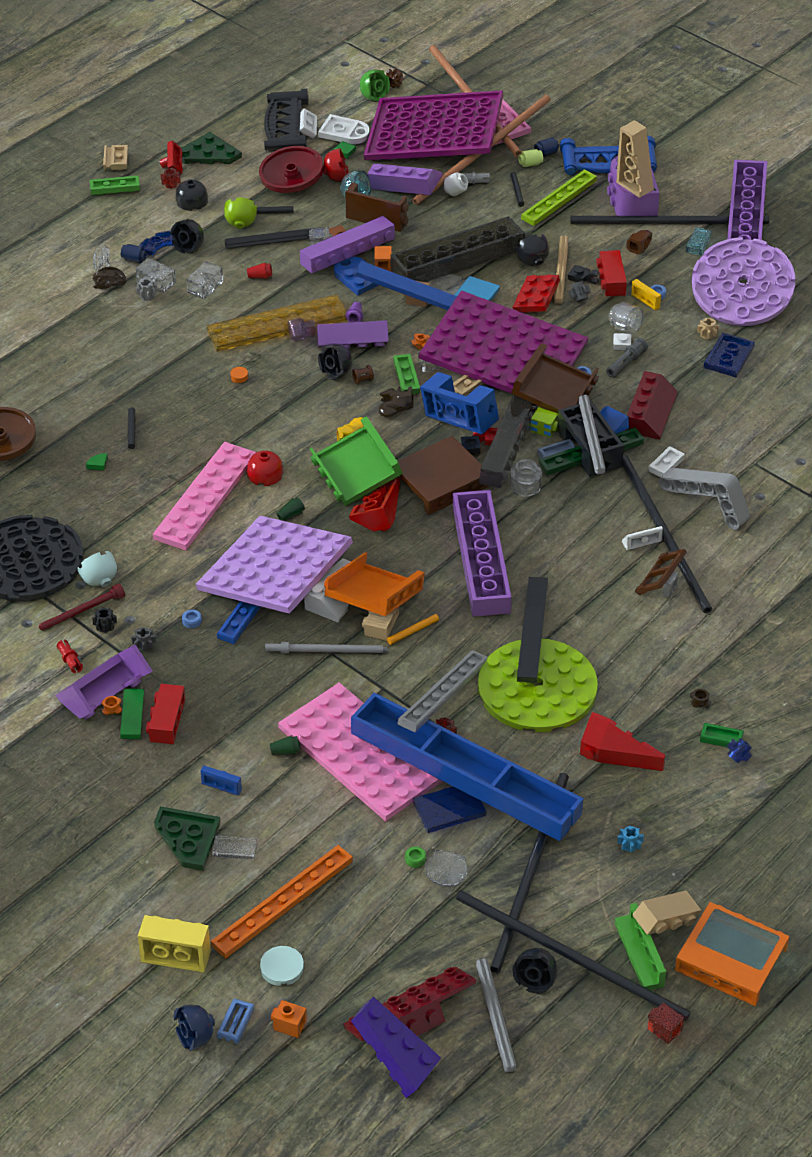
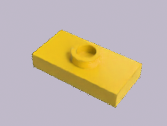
[631,279,661,310]

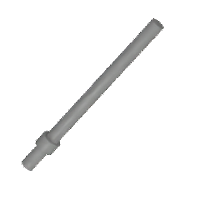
[265,642,383,654]

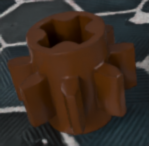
[386,68,404,88]

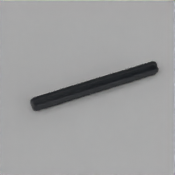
[225,227,323,248]

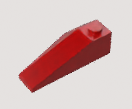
[349,476,401,532]

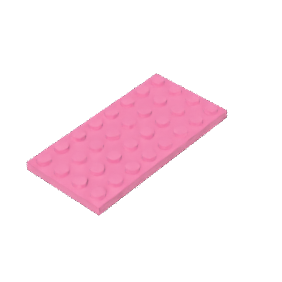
[278,683,443,822]

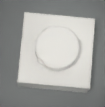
[613,333,631,350]

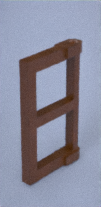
[635,549,687,595]

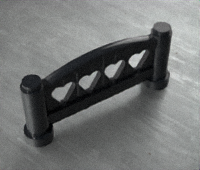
[264,88,309,151]

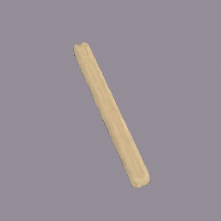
[554,235,569,304]

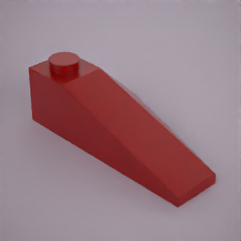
[580,712,666,771]

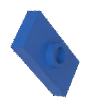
[200,765,242,796]

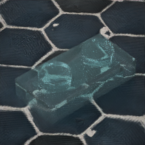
[686,227,712,256]

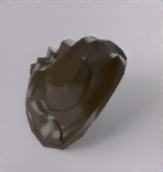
[92,267,126,289]

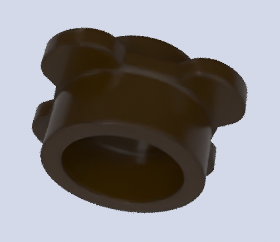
[690,689,711,707]

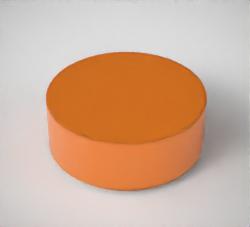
[230,367,248,383]

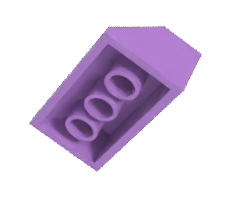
[368,164,442,195]
[316,320,388,348]

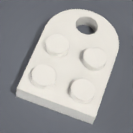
[318,114,370,144]

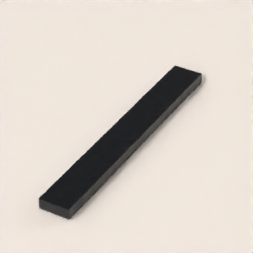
[517,577,548,683]

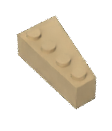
[616,120,654,198]

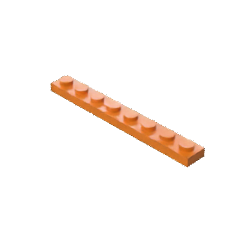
[211,845,353,959]

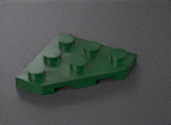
[181,132,242,164]
[154,806,221,871]

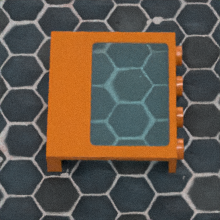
[675,902,790,1006]

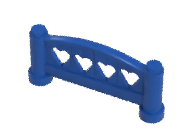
[559,136,657,175]

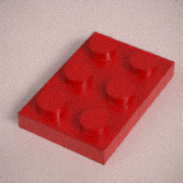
[512,274,560,312]

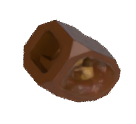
[626,230,653,254]

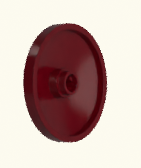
[259,146,324,193]

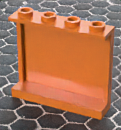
[324,552,425,617]

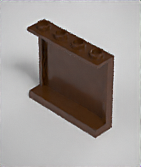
[511,343,599,413]
[397,436,490,515]

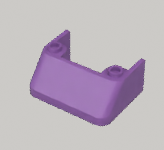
[56,645,152,720]

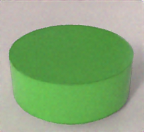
[405,847,426,868]

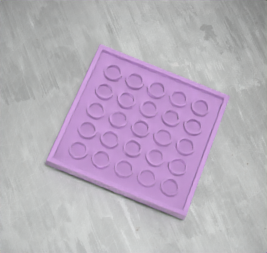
[196,516,353,614]

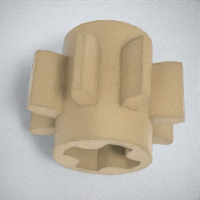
[697,318,719,339]

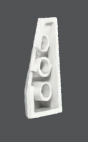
[304,559,351,622]

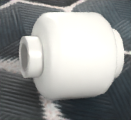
[444,172,468,196]

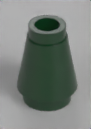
[276,497,305,521]
[270,735,301,755]

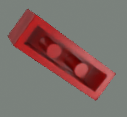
[596,250,627,296]
[146,684,186,744]

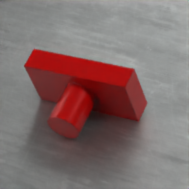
[160,140,182,176]

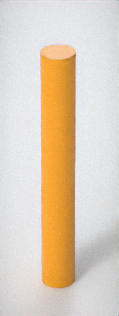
[387,614,439,645]

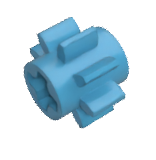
[617,826,644,852]

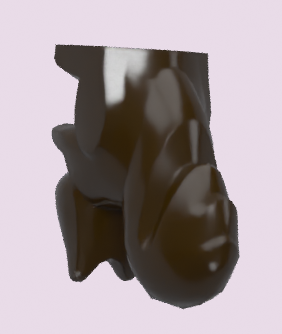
[379,386,414,418]

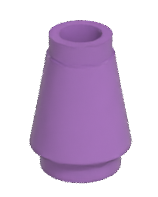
[346,302,363,323]

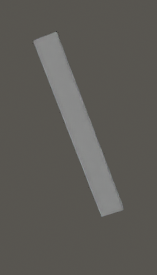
[397,650,488,732]

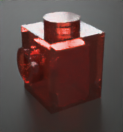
[648,1002,684,1044]

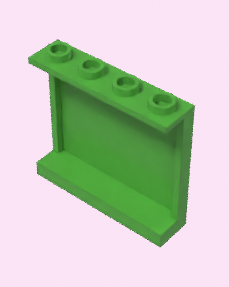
[310,416,403,506]

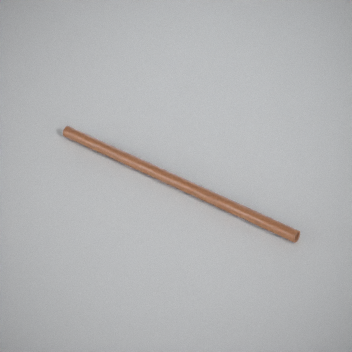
[429,45,522,157]
[412,95,551,205]

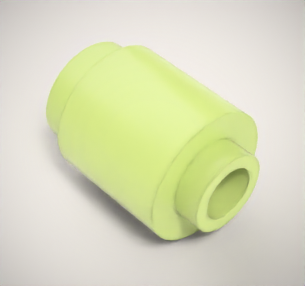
[518,149,543,167]

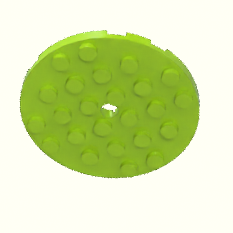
[478,639,598,732]

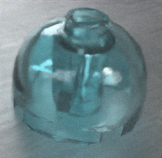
[340,171,371,197]

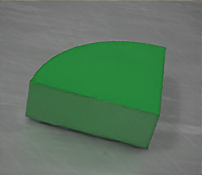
[86,453,108,470]

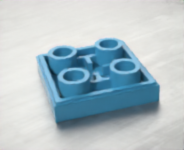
[455,276,500,301]

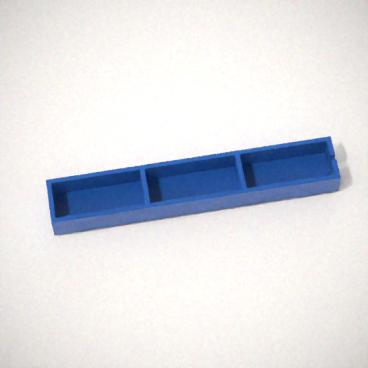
[351,693,584,841]

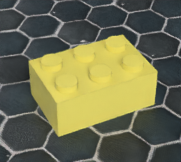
[138,915,211,973]

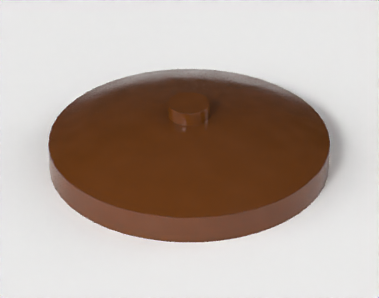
[0,407,36,461]

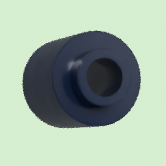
[534,137,559,157]
[120,244,147,263]

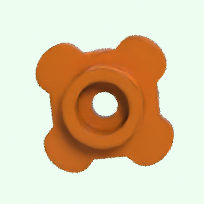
[411,333,430,349]
[102,696,122,715]

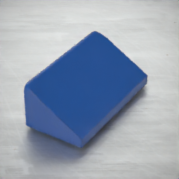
[600,406,629,434]

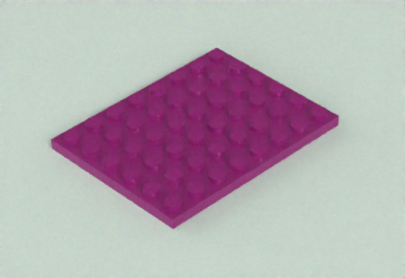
[364,90,504,161]
[419,290,588,393]

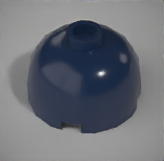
[174,1004,215,1051]

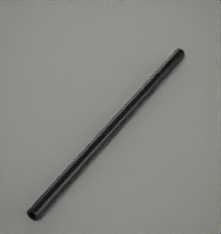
[570,216,769,224]
[622,455,712,613]
[490,773,569,973]
[456,890,691,1022]

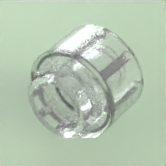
[609,302,643,335]
[510,459,542,496]

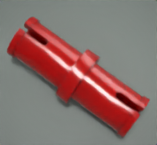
[56,640,83,674]

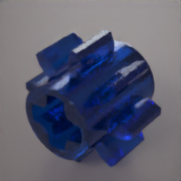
[727,738,752,763]

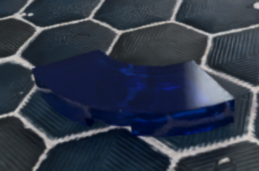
[139,231,173,255]

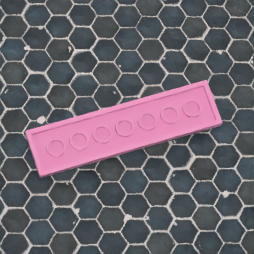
[153,442,256,551]

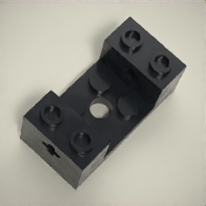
[557,400,624,477]

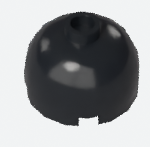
[176,179,208,211]
[170,219,204,253]
[515,234,549,266]
[318,343,352,379]
[512,948,558,994]

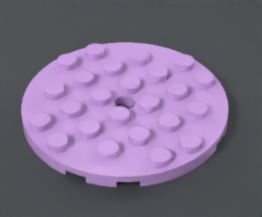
[692,237,795,326]

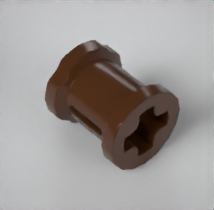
[352,365,374,384]

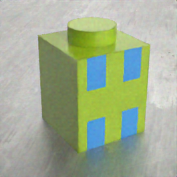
[531,407,558,438]

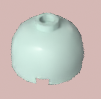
[78,551,117,587]

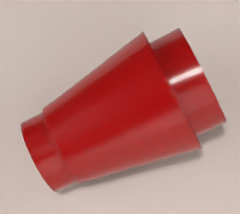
[247,262,273,279]

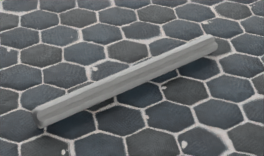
[579,395,605,474]
[476,958,516,1073]

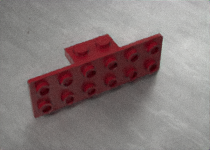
[343,967,476,1041]

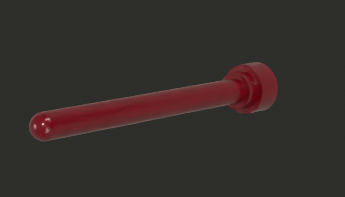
[39,583,126,631]

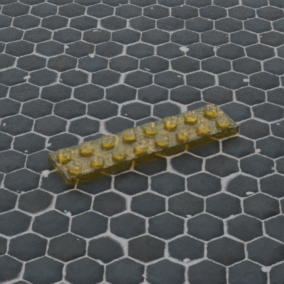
[206,294,347,352]

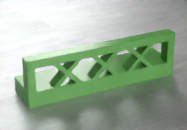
[615,903,666,990]

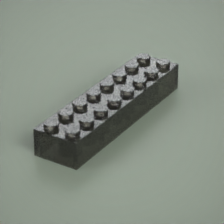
[390,216,525,282]

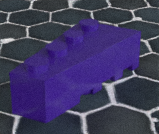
[351,997,441,1098]

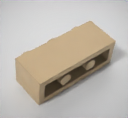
[633,890,701,935]

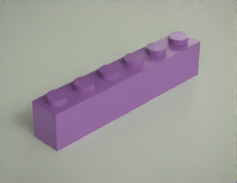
[300,216,395,273]

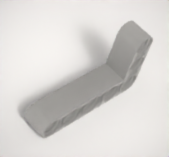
[658,468,750,530]

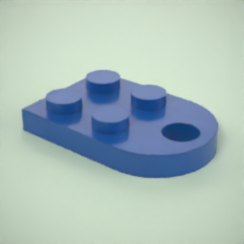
[334,256,379,295]

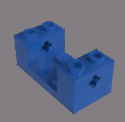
[420,372,499,434]

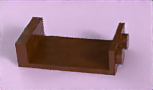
[345,182,409,232]

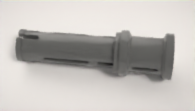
[606,338,648,377]

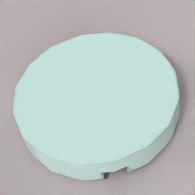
[260,946,304,986]

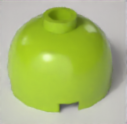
[224,197,257,229]

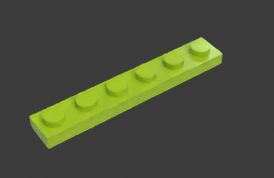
[521,169,597,226]

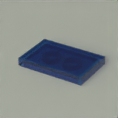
[703,332,755,378]
[413,786,486,833]

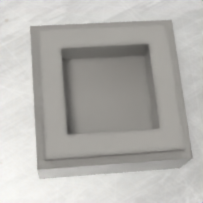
[663,571,679,598]

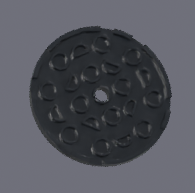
[0,515,83,601]

